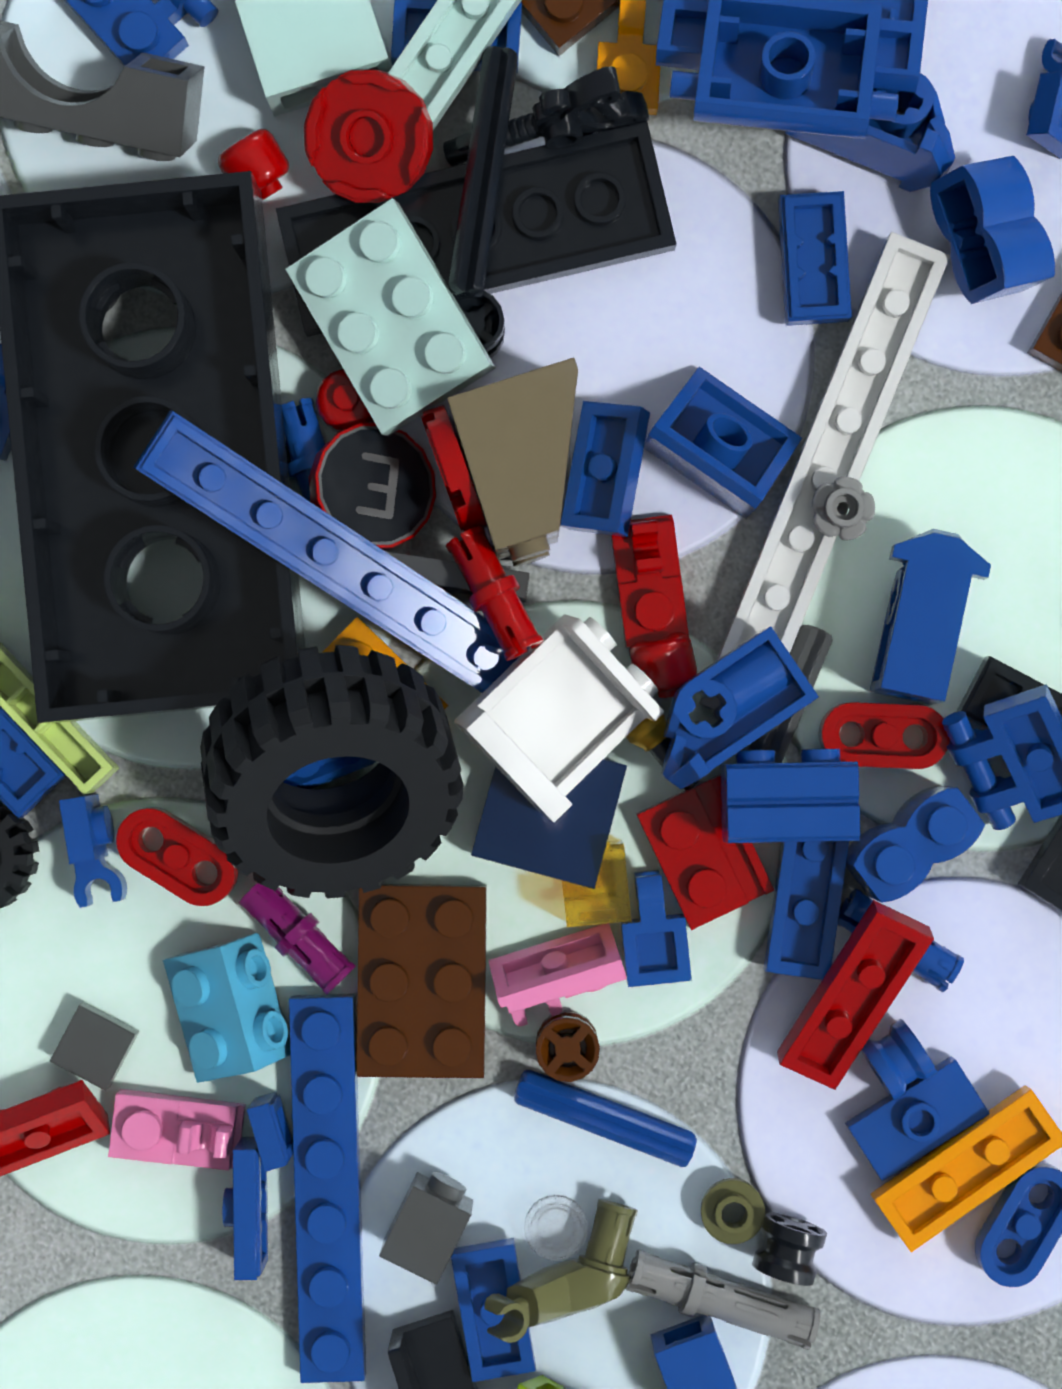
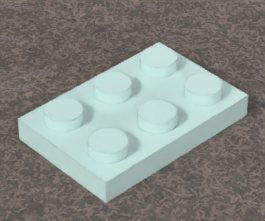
[285,198,496,436]

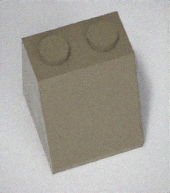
[447,357,578,567]

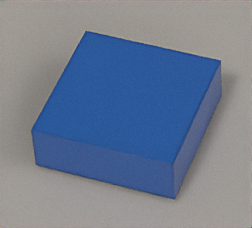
[246,1091,293,1172]

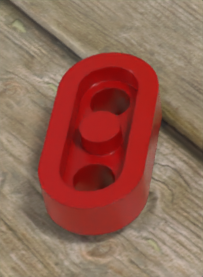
[818,702,950,769]
[116,807,238,906]

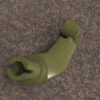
[485,1199,638,1343]

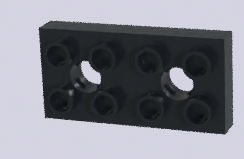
[0,171,305,723]

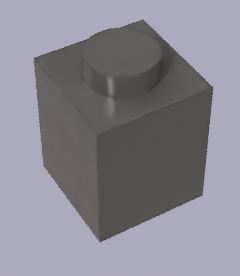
[379,1172,473,1285]

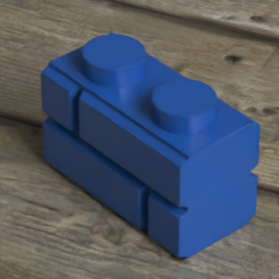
[720,749,861,843]

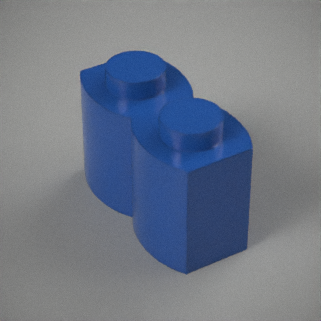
[930,155,1055,304]
[846,786,985,903]

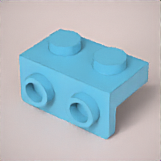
[163,933,291,1083]

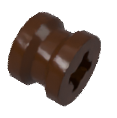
[536,1010,600,1082]

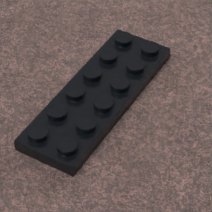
[276,121,677,337]

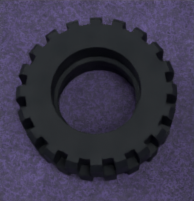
[200,645,464,899]

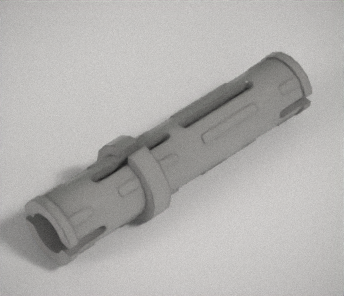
[626,1249,821,1350]

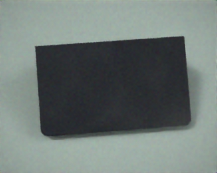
[388,1310,478,1389]

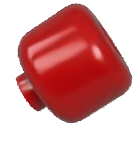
[218,129,289,201]
[315,369,375,433]
[629,632,697,698]

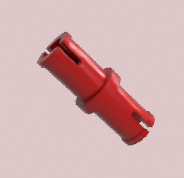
[445,526,544,661]

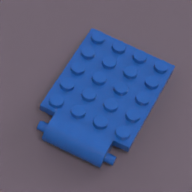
[656,0,928,139]

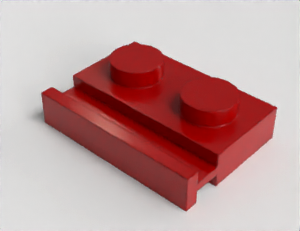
[636,775,775,930]

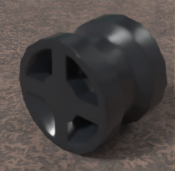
[752,1213,827,1286]

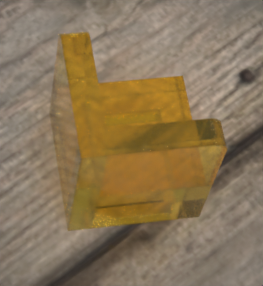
[562,840,631,927]

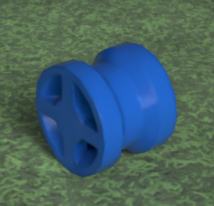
[861,1019,937,1101]

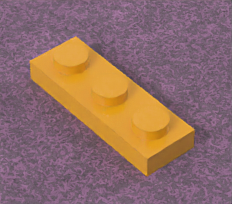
[870,1085,1062,1253]

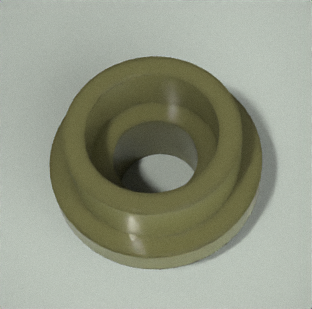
[701,1178,765,1244]

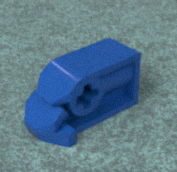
[785,73,955,192]
[869,529,991,705]
[661,626,819,789]

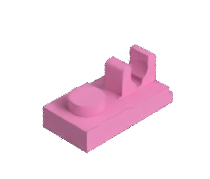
[488,922,627,1026]
[108,1089,246,1171]

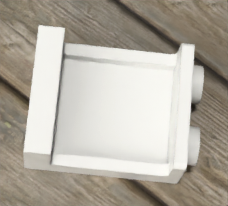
[453,614,664,823]

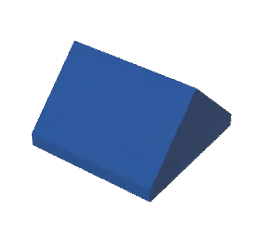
[644,366,802,519]

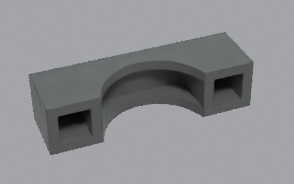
[0,20,205,161]

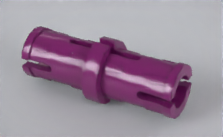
[238,883,356,995]

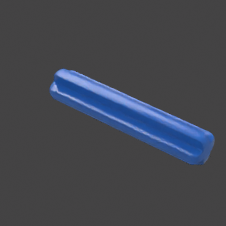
[514,1070,697,1167]

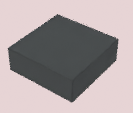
[50,1002,140,1091]

